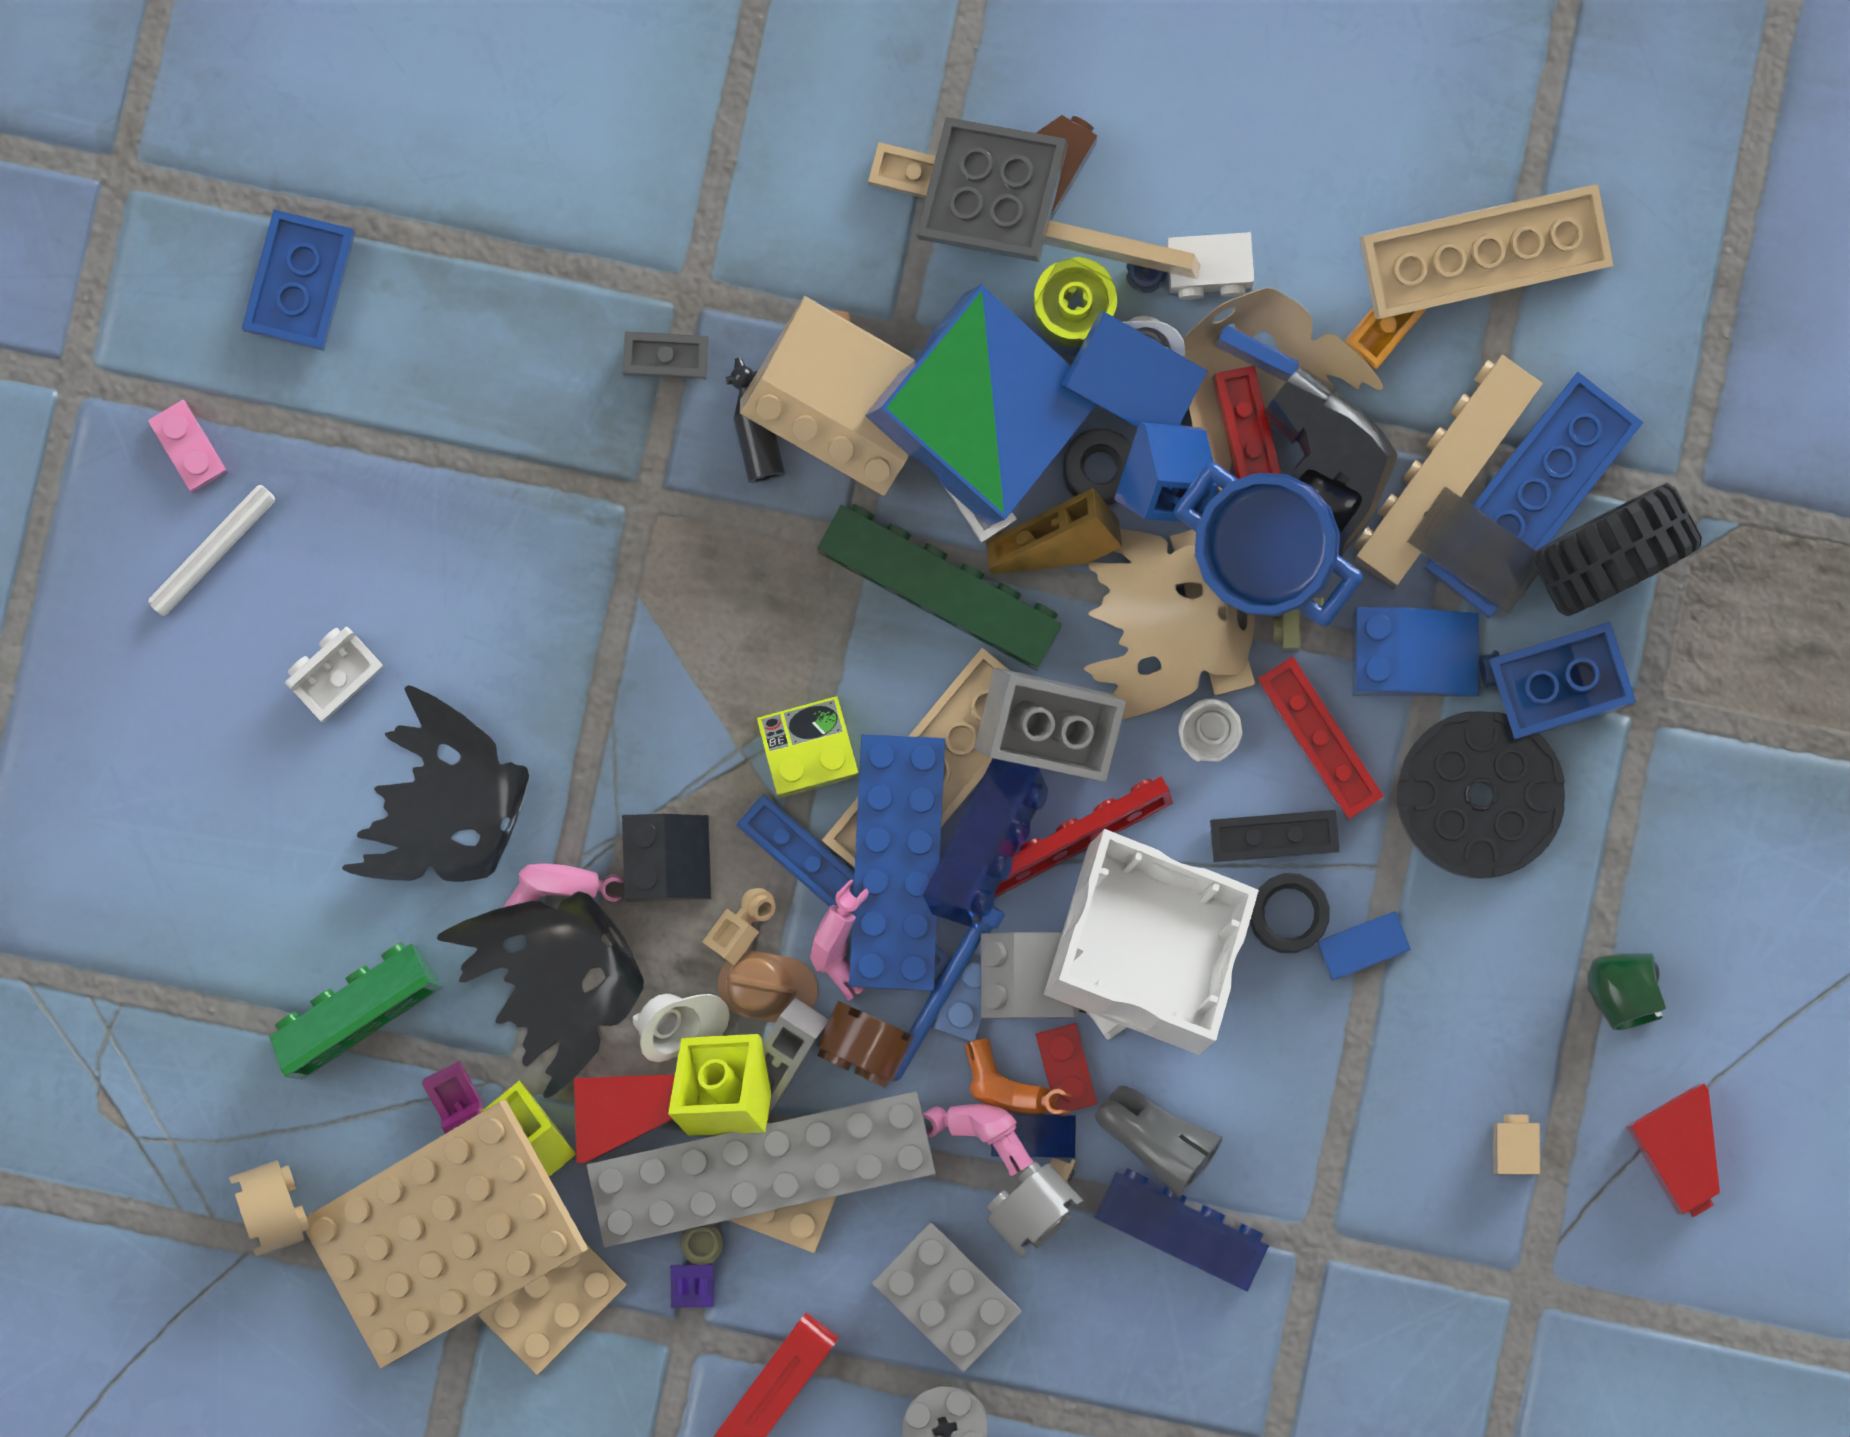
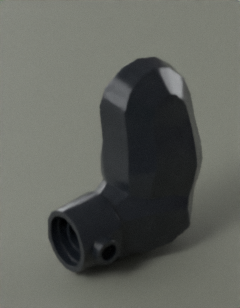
[1264,367,1397,557]

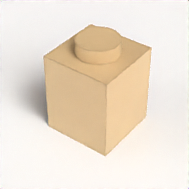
[1493,1115,1540,1174]

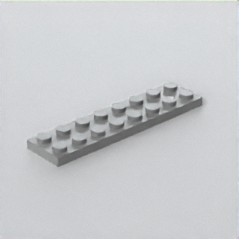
[586,1091,936,1248]

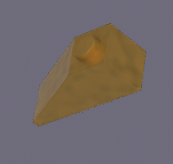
[986,488,1122,574]

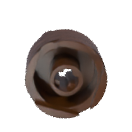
[817,1000,914,1088]

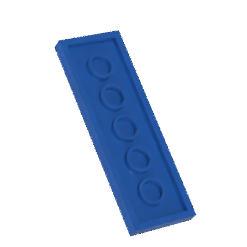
[1423,372,1644,619]
[849,734,945,991]

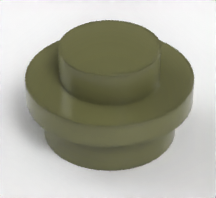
[681,1224,723,1265]

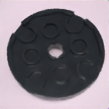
[1396,711,1565,879]

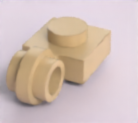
[702,888,775,966]

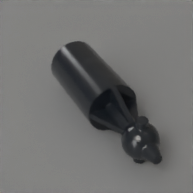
[726,357,785,483]

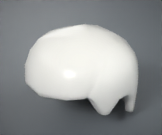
[1178,699,1243,762]

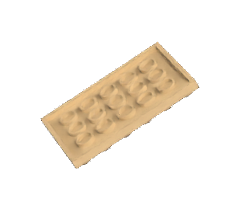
[305,1100,588,1369]

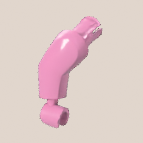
[501,863,624,908]
[810,880,868,1001]
[923,1104,1034,1176]

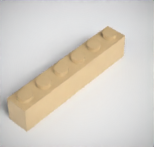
[1353,355,1543,590]

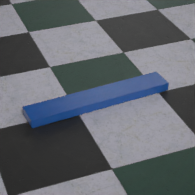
[736,793,951,980]

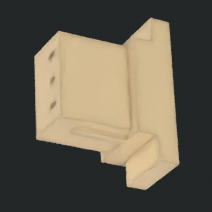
[1050,1157,1077,1183]

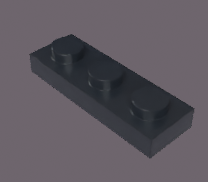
[1209,810,1339,862]

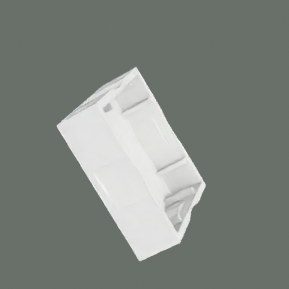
[1044,829,1259,1055]

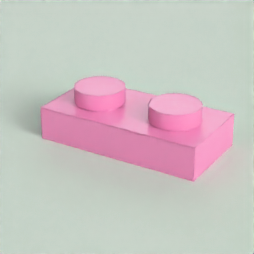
[148,399,228,493]

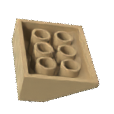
[740,295,915,496]

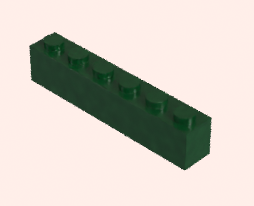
[817,504,1062,672]

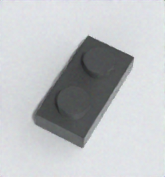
[623,331,709,380]

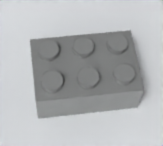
[974,667,1126,782]
[871,1222,1022,1373]

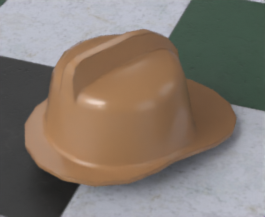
[718,951,818,1023]

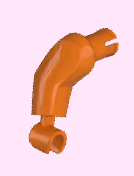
[964,1038,1072,1116]

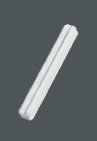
[148,485,275,616]

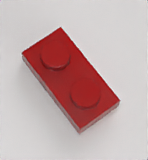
[1035,1023,1097,1112]

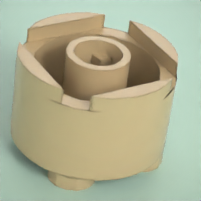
[229,1160,310,1257]

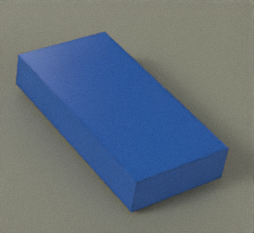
[1215,326,1299,382]
[1317,911,1411,981]

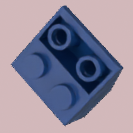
[1114,422,1219,522]

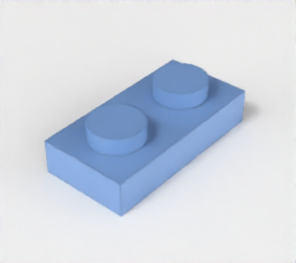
[934,953,982,1042]

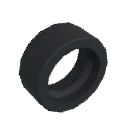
[1250,873,1330,954]

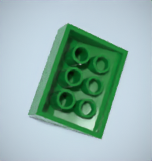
[269,942,443,1080]

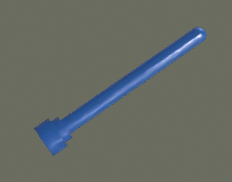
[894,897,1006,1081]

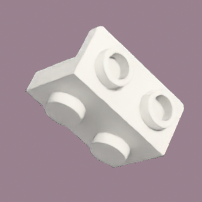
[285,627,385,723]

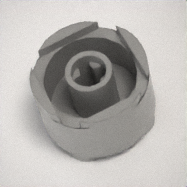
[986,1161,1084,1259]
[902,1384,989,1437]

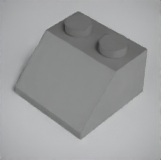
[981,932,1079,1020]

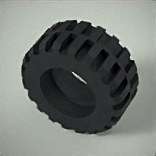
[1533,483,1702,616]

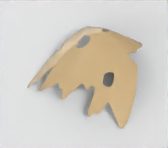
[1183,287,1383,491]
[1084,529,1255,719]

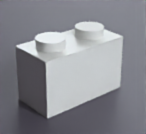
[1166,232,1254,300]

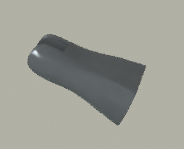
[1094,1085,1223,1199]

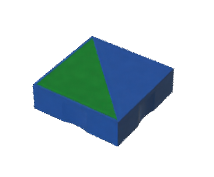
[865,284,1096,526]

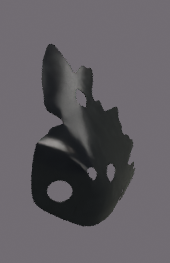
[342,685,530,882]
[437,891,644,1099]

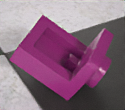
[422,1061,484,1134]

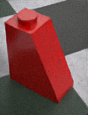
[574,1074,675,1163]
[1626,1083,1720,1217]

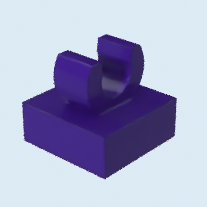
[670,1264,714,1308]

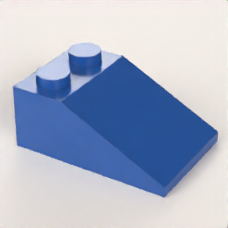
[1353,607,1479,697]
[1489,622,1636,740]

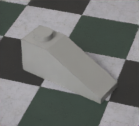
[763,998,829,1120]

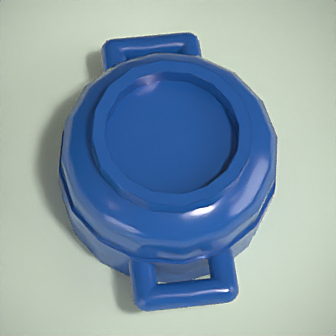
[1174,462,1363,627]

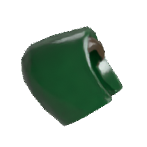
[1587,953,1666,1030]

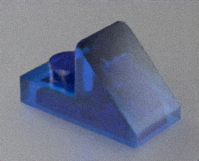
[991,1114,1076,1158]

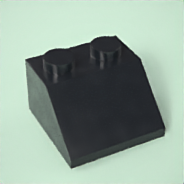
[622,814,711,902]

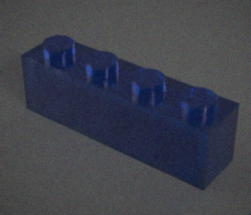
[923,758,1048,929]
[1093,1168,1269,1292]

